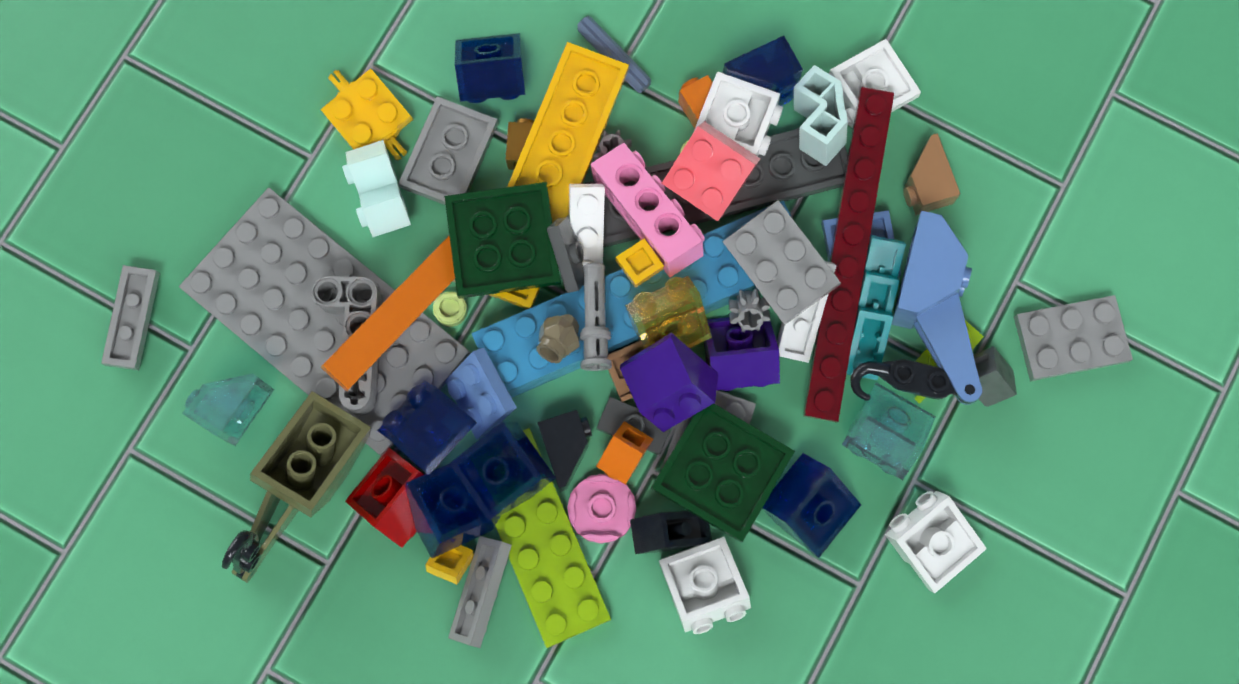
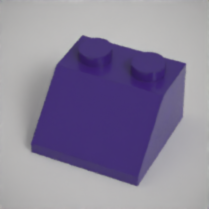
[701,317,780,391]
[620,333,718,432]

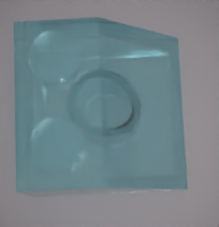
[182,374,275,446]
[842,382,936,480]

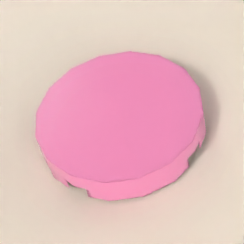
[567,474,636,544]

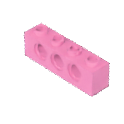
[591,143,705,278]

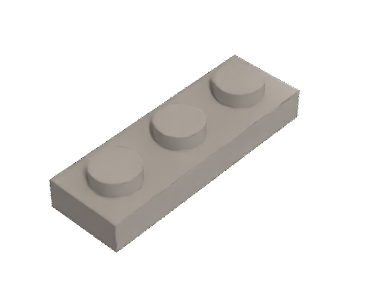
[101,265,160,371]
[448,536,512,648]

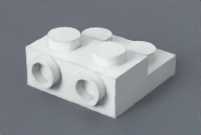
[829,39,921,128]
[693,72,783,157]
[885,491,987,593]
[659,537,751,634]

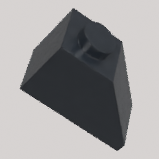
[537,410,593,492]
[630,511,712,555]

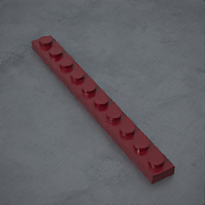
[803,87,894,423]

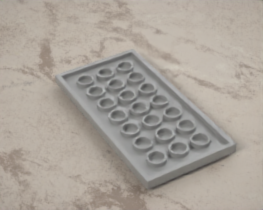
[179,187,471,457]

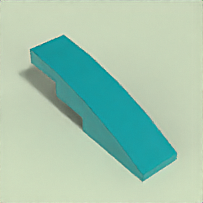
[847,235,906,380]

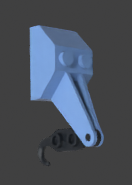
[850,210,982,405]

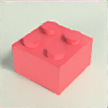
[661,121,760,221]

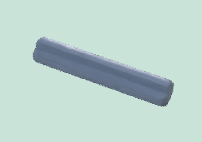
[577,16,651,93]

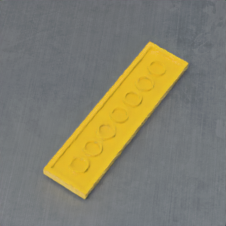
[489,42,629,309]

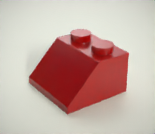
[345,448,446,548]

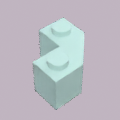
[794,65,848,166]
[342,140,411,237]

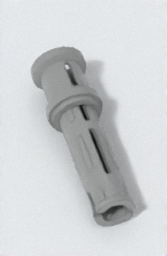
[580,263,612,371]

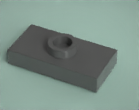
[547,216,584,293]
[597,397,671,456]

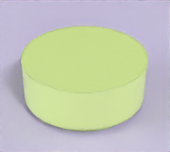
[433,292,468,327]

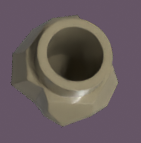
[536,314,580,363]

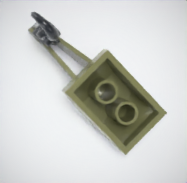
[222,391,371,583]

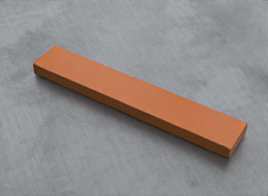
[321,236,455,391]

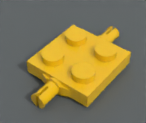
[320,68,414,161]

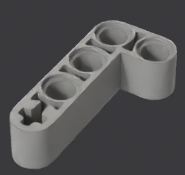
[311,276,383,415]

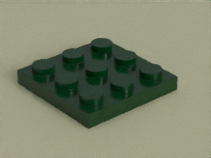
[444,182,561,299]
[651,404,795,543]

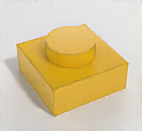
[616,238,664,288]
[425,537,474,585]

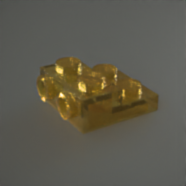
[625,276,712,350]

